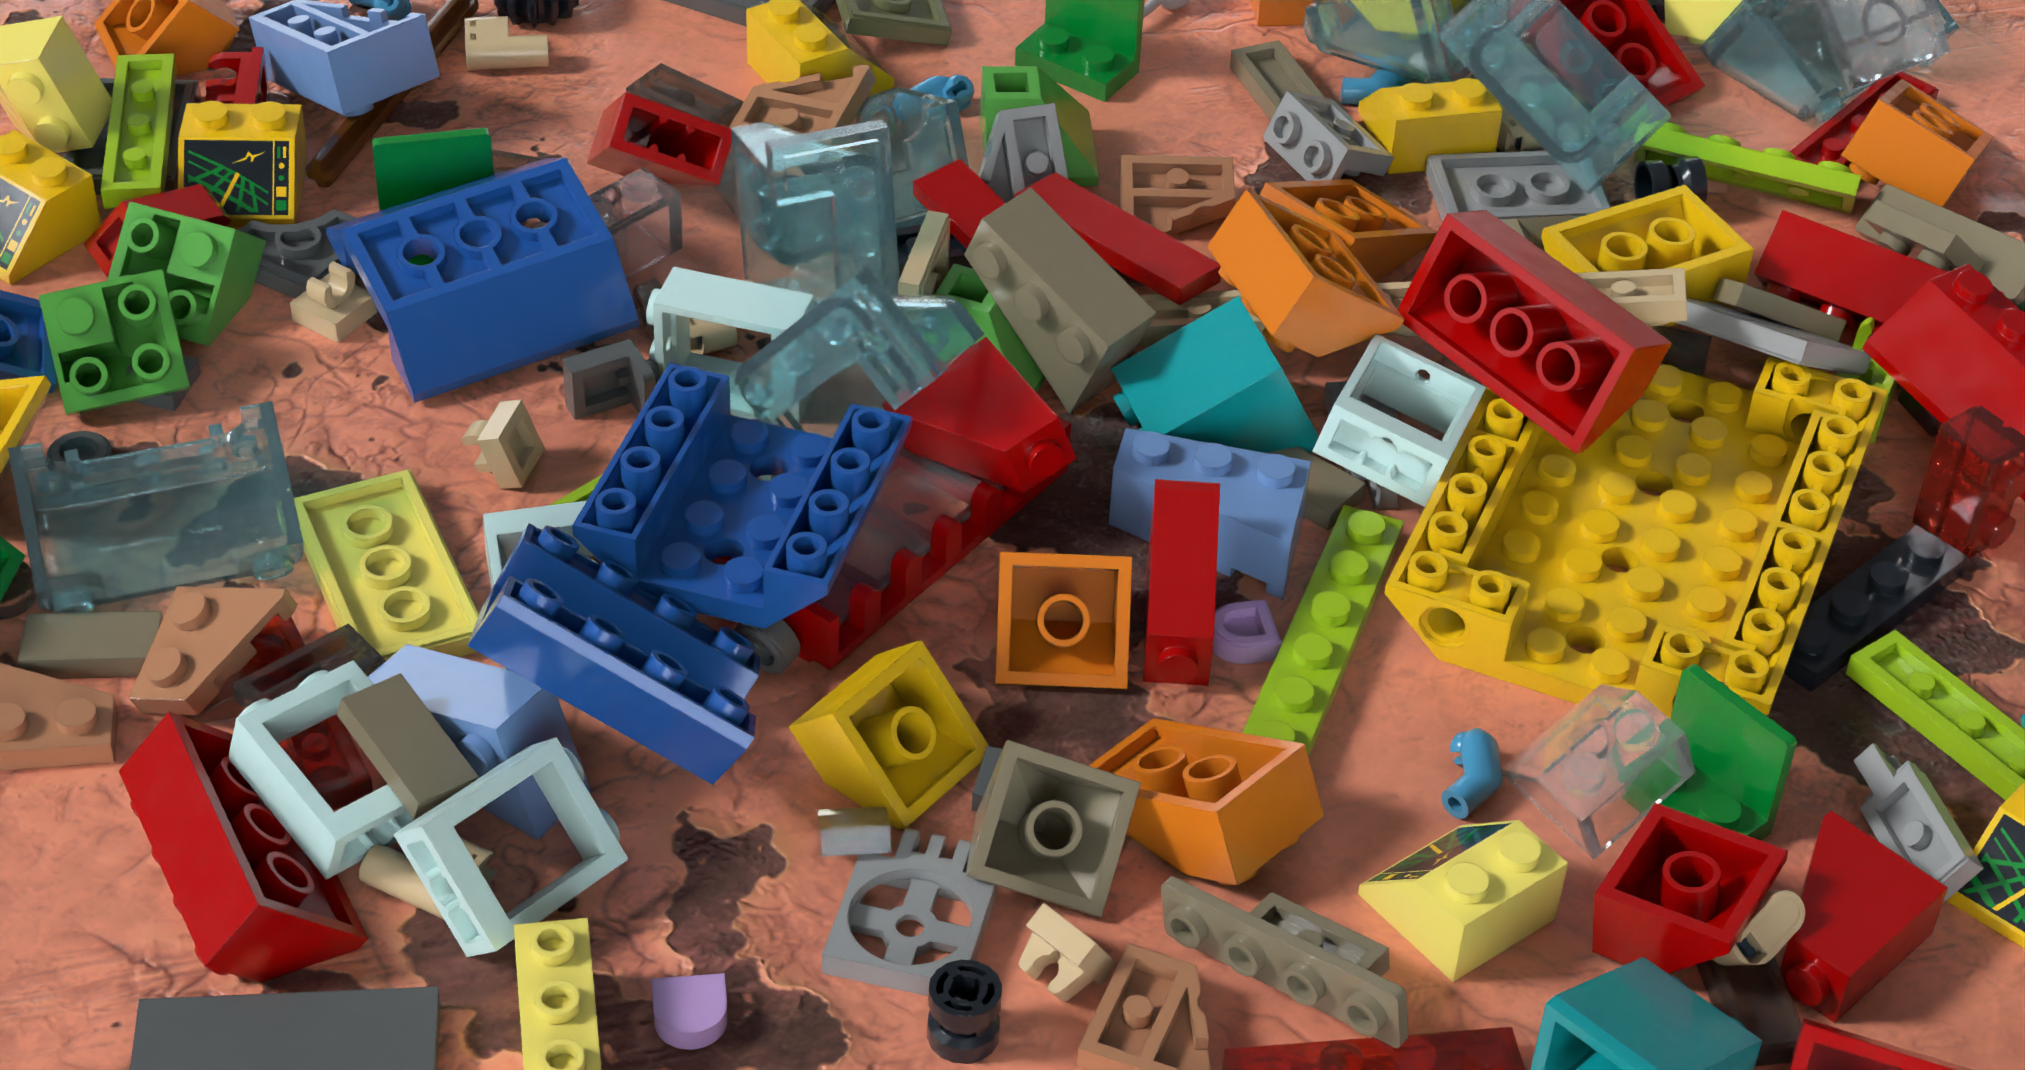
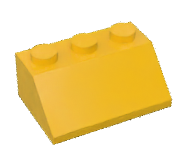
[1541,185,1754,331]

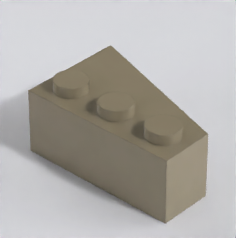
[964,187,1157,414]

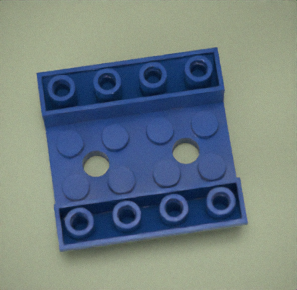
[326,157,639,403]
[572,363,912,629]
[467,523,761,785]

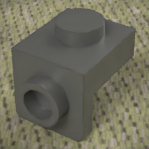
[562,339,661,420]

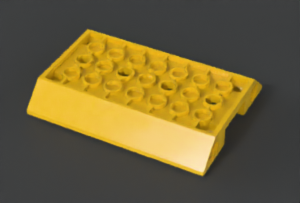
[1384,326,1888,733]

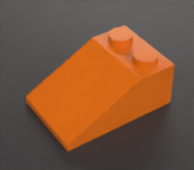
[1841,79,1994,207]
[1260,179,1437,282]
[1089,718,1324,885]

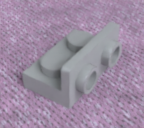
[1263,91,1394,181]

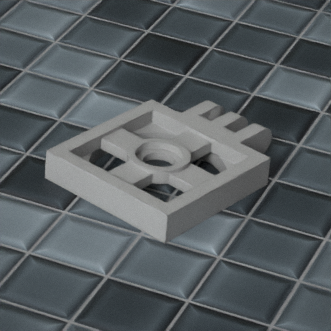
[822,828,997,996]

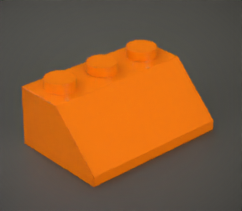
[1207,189,1405,357]

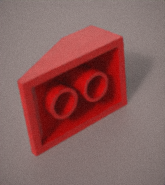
[1512,0,1705,129]

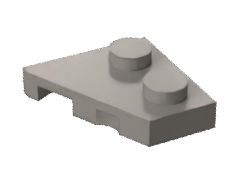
[978,103,1068,203]

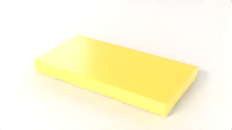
[287,469,479,676]

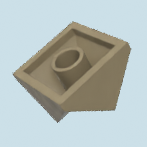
[965,740,1141,918]

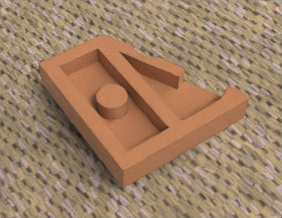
[729,64,876,161]
[1119,154,1235,236]
[129,586,298,715]
[0,663,118,771]
[1077,943,1211,1070]

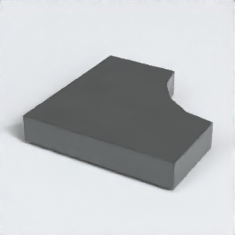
[240,209,356,298]

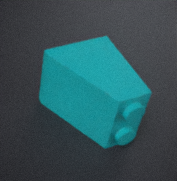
[1111,296,1319,453]
[1530,957,1763,1070]

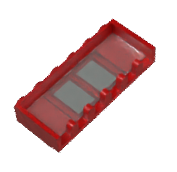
[711,416,1071,670]

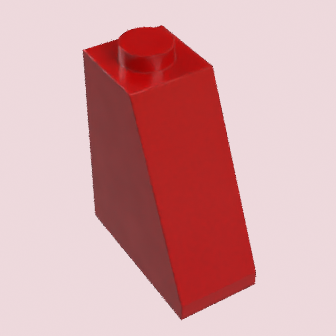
[587,92,736,186]
[882,337,1077,493]
[1143,479,1220,686]
[1776,810,1948,1023]

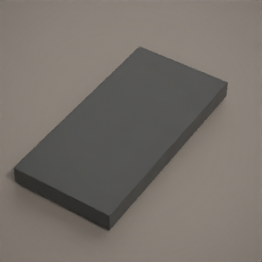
[130,987,441,1070]

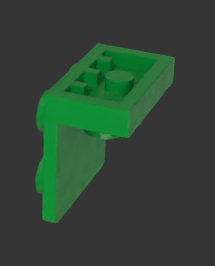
[1015,0,1145,102]
[372,128,494,266]
[1615,664,1797,840]

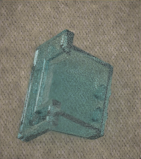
[1436,0,1672,195]
[731,119,900,368]
[728,267,985,481]

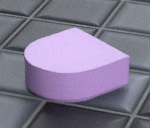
[1213,599,1282,664]
[651,973,727,1050]

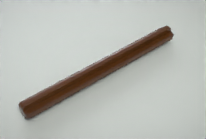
[306,0,479,188]

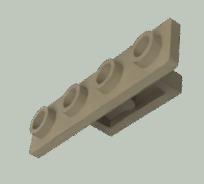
[1855,184,2025,305]
[1161,876,1408,1048]

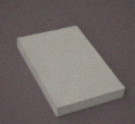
[1425,149,1611,222]
[1673,297,1871,376]

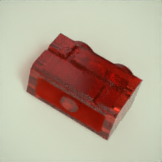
[1912,406,2025,559]

